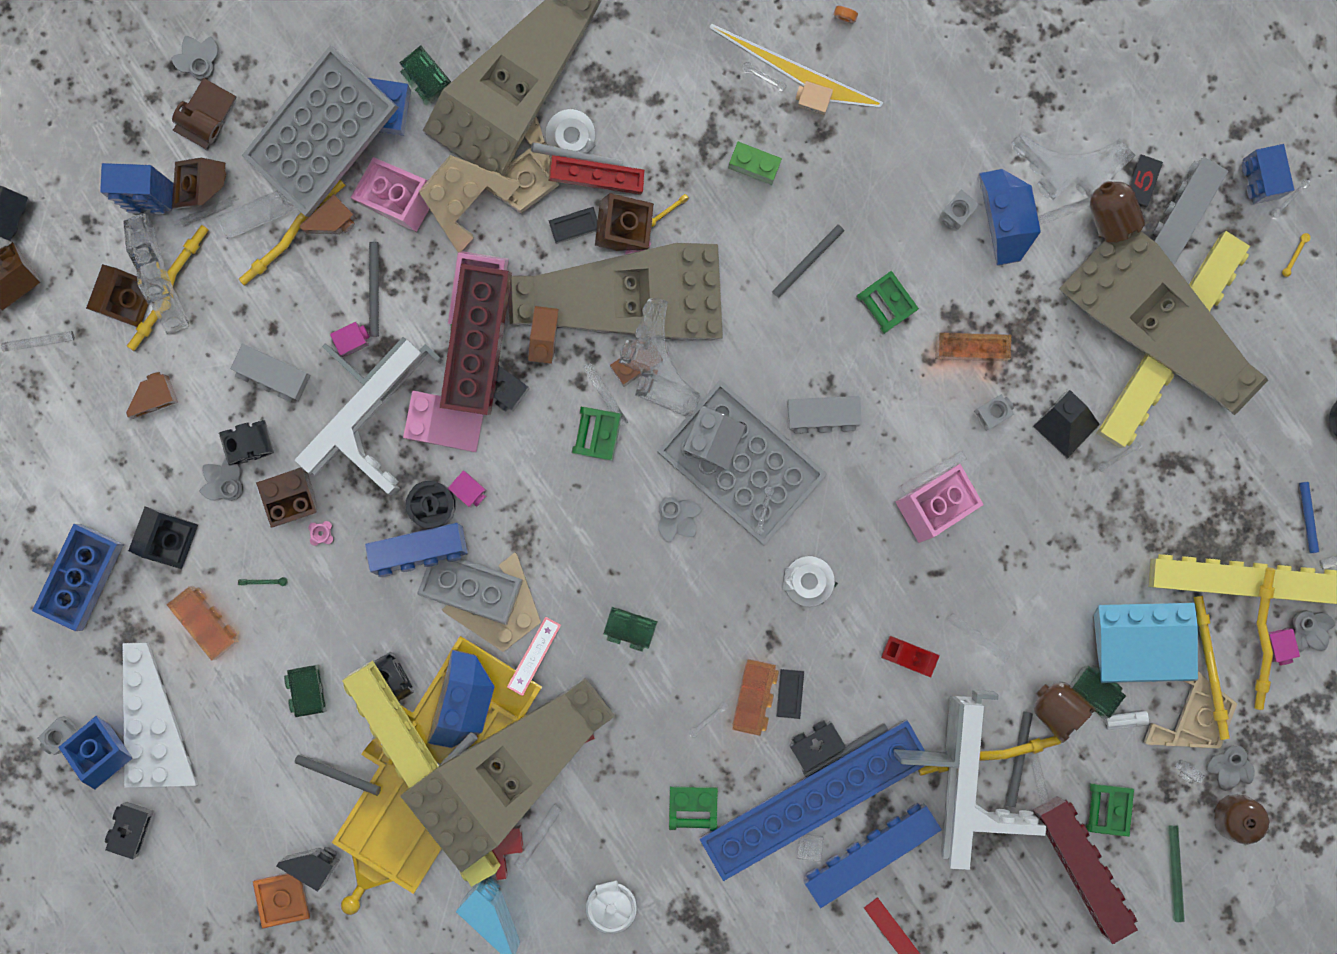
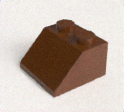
[595,193,654,251]
[86,264,156,327]

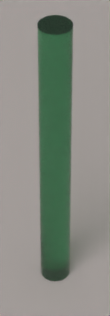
[1169,825,1185,922]

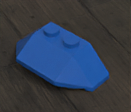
[979,169,1041,266]
[428,650,494,748]

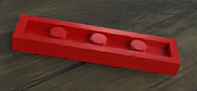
[548,155,645,195]

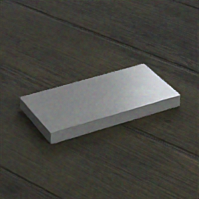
[417,559,523,625]

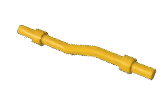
[239,179,346,286]
[127,225,209,351]
[1254,567,1276,710]
[1193,596,1230,740]
[918,736,1061,776]

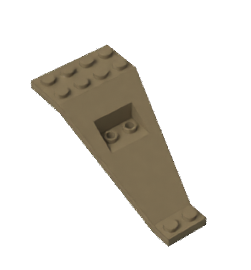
[423,0,602,176]
[1059,230,1269,415]
[508,243,723,339]
[401,678,615,872]

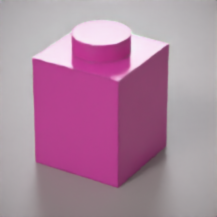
[330,322,370,358]
[448,470,487,508]
[1268,628,1300,665]

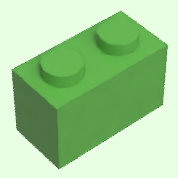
[728,141,782,185]

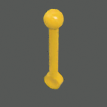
[651,194,689,227]
[1282,233,1311,277]

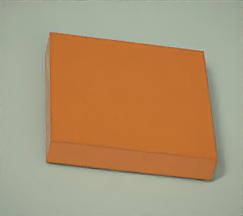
[252,873,310,929]

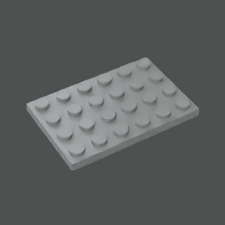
[242,45,399,217]
[657,380,827,545]

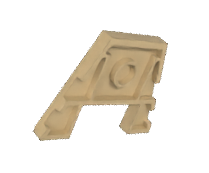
[485,117,559,213]
[419,155,520,252]
[441,552,541,652]
[1143,671,1237,748]

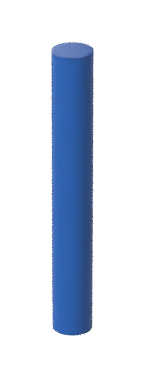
[1299,482,1319,553]

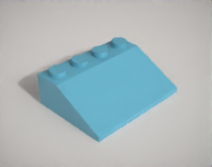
[1093,603,1198,683]
[456,877,520,954]

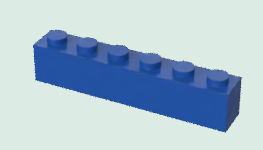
[803,803,942,909]

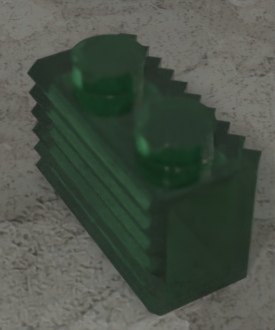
[399,45,451,103]
[603,606,658,652]
[284,664,327,718]
[1070,665,1126,719]

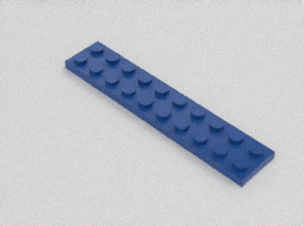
[699,720,925,881]

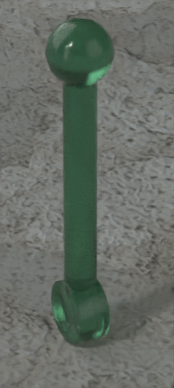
[238,577,288,586]

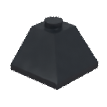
[1032,390,1100,459]

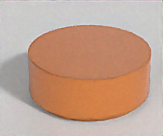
[833,6,858,23]

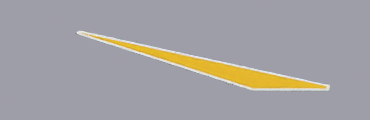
[709,24,884,107]

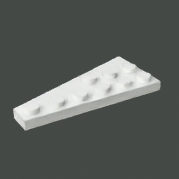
[123,643,198,788]

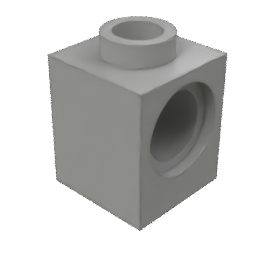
[940,189,980,230]
[974,394,1014,431]
[37,716,78,755]

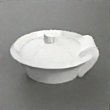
[546,109,596,153]
[783,556,835,607]
[586,881,637,934]

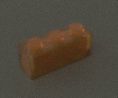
[935,333,1011,361]
[166,586,239,661]
[732,658,779,736]

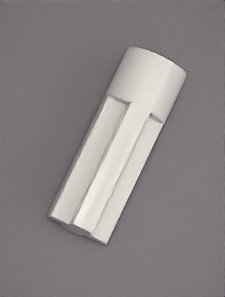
[1105,711,1149,730]

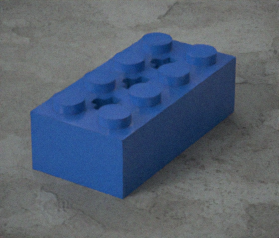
[100,163,173,214]
[32,524,124,631]

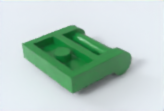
[857,270,919,334]
[571,406,622,461]
[1086,783,1134,837]
[669,786,718,831]

